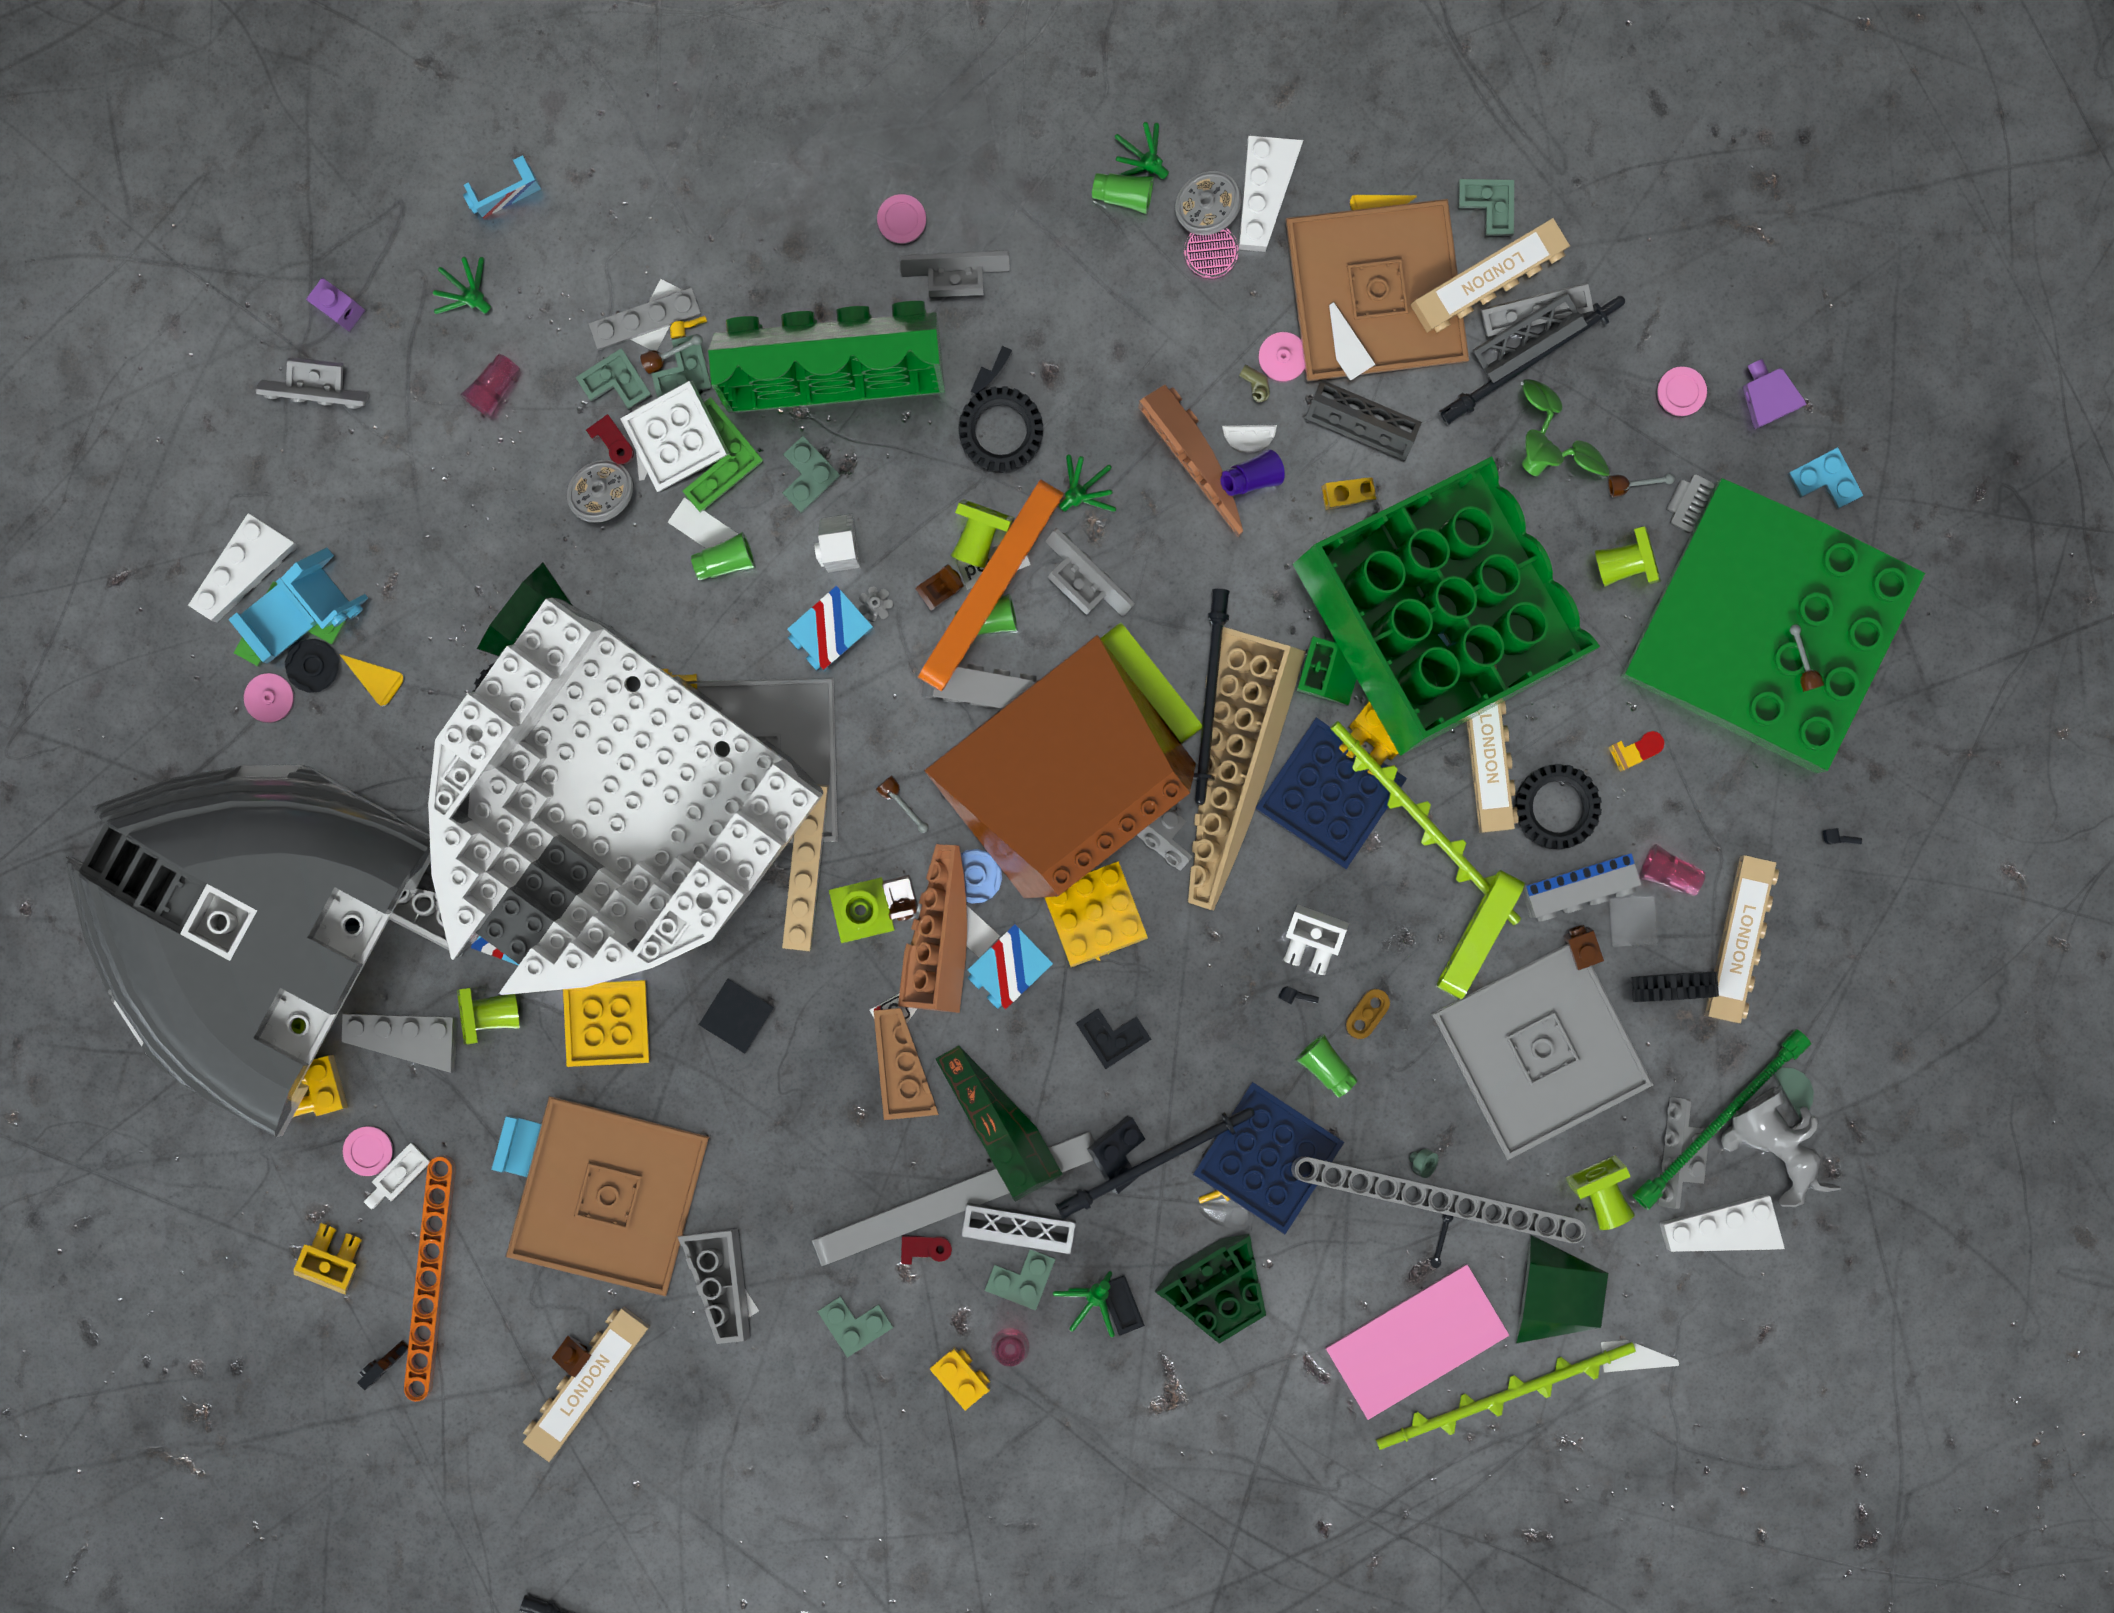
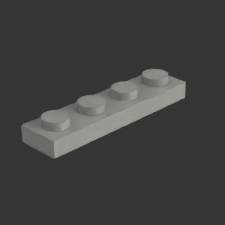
[1481,283,1594,337]
[589,287,701,351]

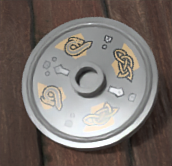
[1175,171,1241,235]
[566,460,633,522]

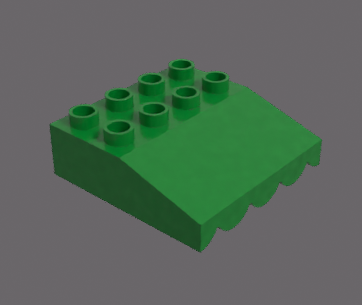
[708,301,945,413]
[1292,456,1600,756]
[1621,478,1925,774]

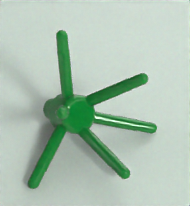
[1115,122,1169,179]
[433,257,491,314]
[1059,454,1116,512]
[1053,1271,1115,1337]

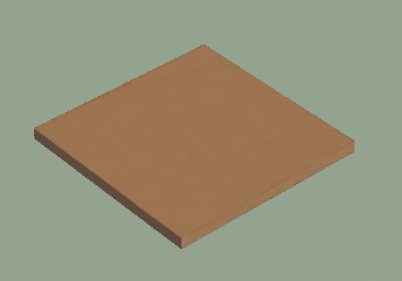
[1285,199,1469,381]
[505,1096,709,1296]

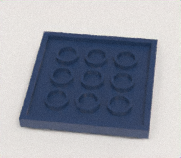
[1256,717,1407,869]
[1192,1082,1345,1235]

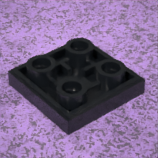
[699,978,775,1054]

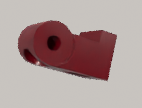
[586,414,634,466]
[901,1235,952,1265]

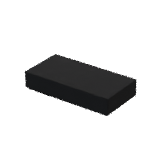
[1106,1274,1145,1336]

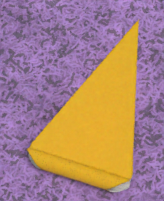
[1349,195,1417,210]
[339,654,404,706]

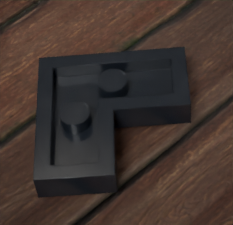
[1076,1008,1152,1069]
[1087,1116,1145,1194]

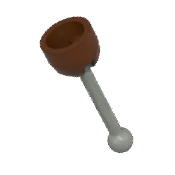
[640,334,703,374]
[1608,473,1675,497]
[1790,625,1824,692]
[875,775,929,833]

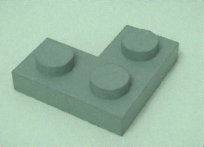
[1459,179,1514,236]
[651,334,712,398]
[575,348,651,409]
[782,436,841,514]
[985,1249,1056,1310]
[817,1296,894,1358]

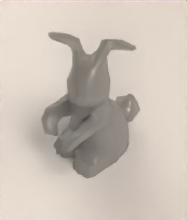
[1721,1085,1841,1207]

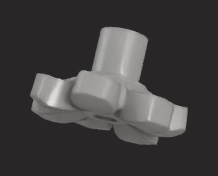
[859,587,893,621]

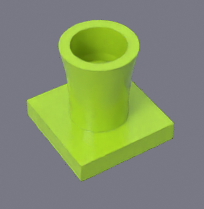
[951,499,1014,568]
[1595,526,1661,587]
[829,877,895,943]
[457,988,519,1044]
[1566,1155,1635,1230]

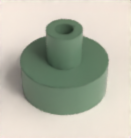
[1409,1149,1439,1178]

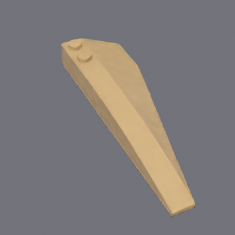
[1188,627,1306,911]

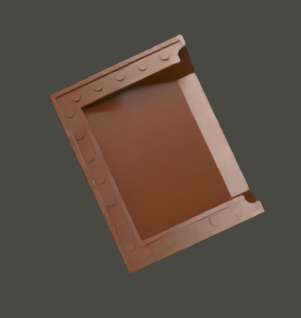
[924,635,1196,898]

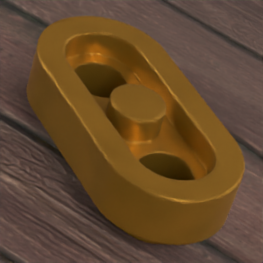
[1346,989,1390,1039]

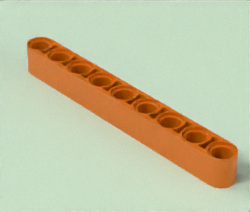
[918,479,1064,692]
[404,1155,456,1402]

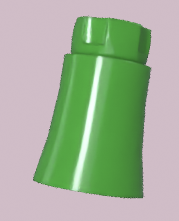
[1092,173,1154,214]
[691,532,755,580]
[955,594,1018,635]
[1296,1034,1358,1097]

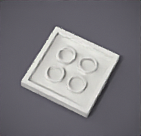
[620,381,730,492]

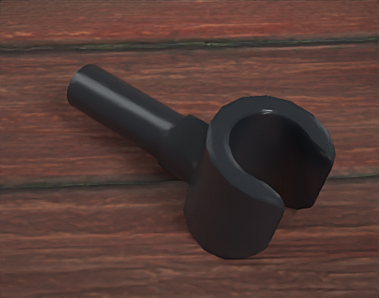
[1823,828,1862,845]
[1278,986,1319,1005]

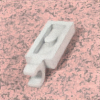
[364,1143,430,1209]

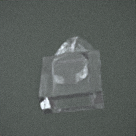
[1199,1199,1254,1232]

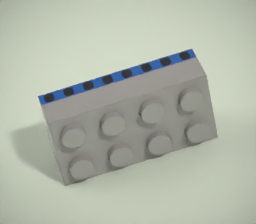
[1522,853,1641,922]

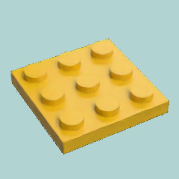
[1044,861,1148,967]
[563,980,650,1067]

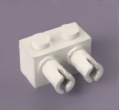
[1283,905,1349,975]

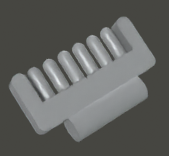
[1666,475,1715,532]

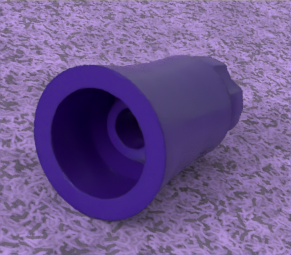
[1220,449,1285,496]

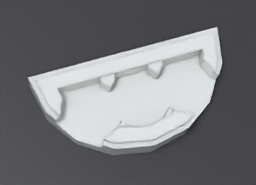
[1222,425,1277,454]

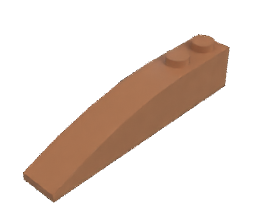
[1138,385,1243,537]
[898,844,967,1013]

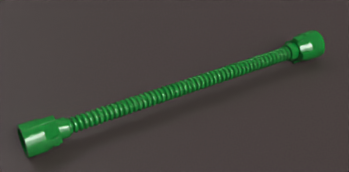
[1633,1029,1811,1210]

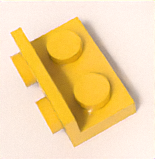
[930,1347,991,1411]

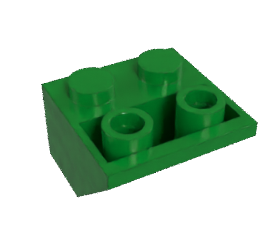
[1296,636,1357,706]

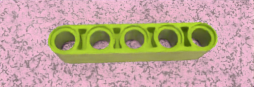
[1100,622,1202,744]
[1437,870,1525,999]

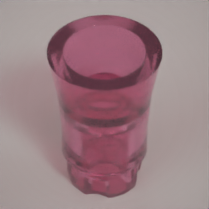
[460,353,520,418]
[1640,844,1705,896]
[991,1328,1029,1367]

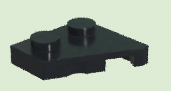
[357,1340,408,1391]

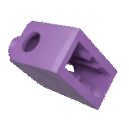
[306,278,365,332]
[1743,359,1806,429]

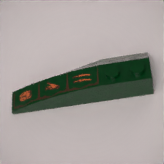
[936,1046,1063,1202]

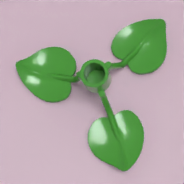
[1522,379,1610,476]

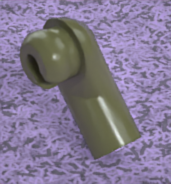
[1239,364,1270,402]

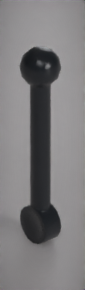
[1430,1214,1453,1268]

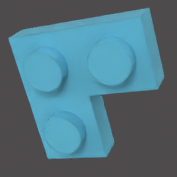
[1788,447,1863,509]

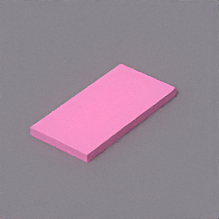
[1326,1264,1510,1420]

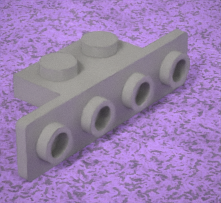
[900,250,1010,297]
[256,357,369,408]
[1045,528,1135,617]
[1137,808,1192,871]
[1658,1097,1709,1209]

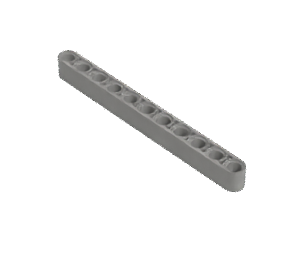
[811,1131,1095,1266]
[1291,1156,1586,1243]

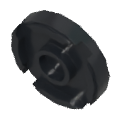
[285,639,340,693]

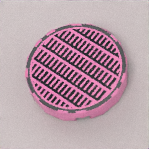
[1184,228,1238,279]

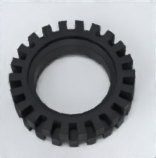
[958,386,1043,473]
[1514,764,1602,849]
[1631,972,1719,1002]

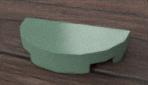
[1774,1067,1814,1119]

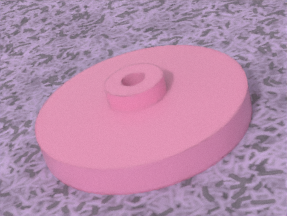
[877,194,926,244]
[1258,332,1305,382]
[1657,367,1707,416]
[244,673,294,723]
[343,1126,393,1176]

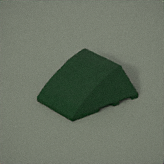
[477,562,573,656]
[1155,1234,1266,1344]
[1516,1235,1609,1344]

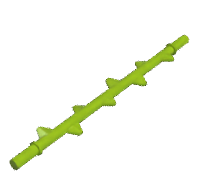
[1330,721,1521,926]
[1376,1342,1636,1450]

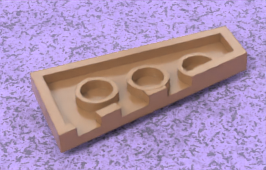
[874,1008,939,1120]

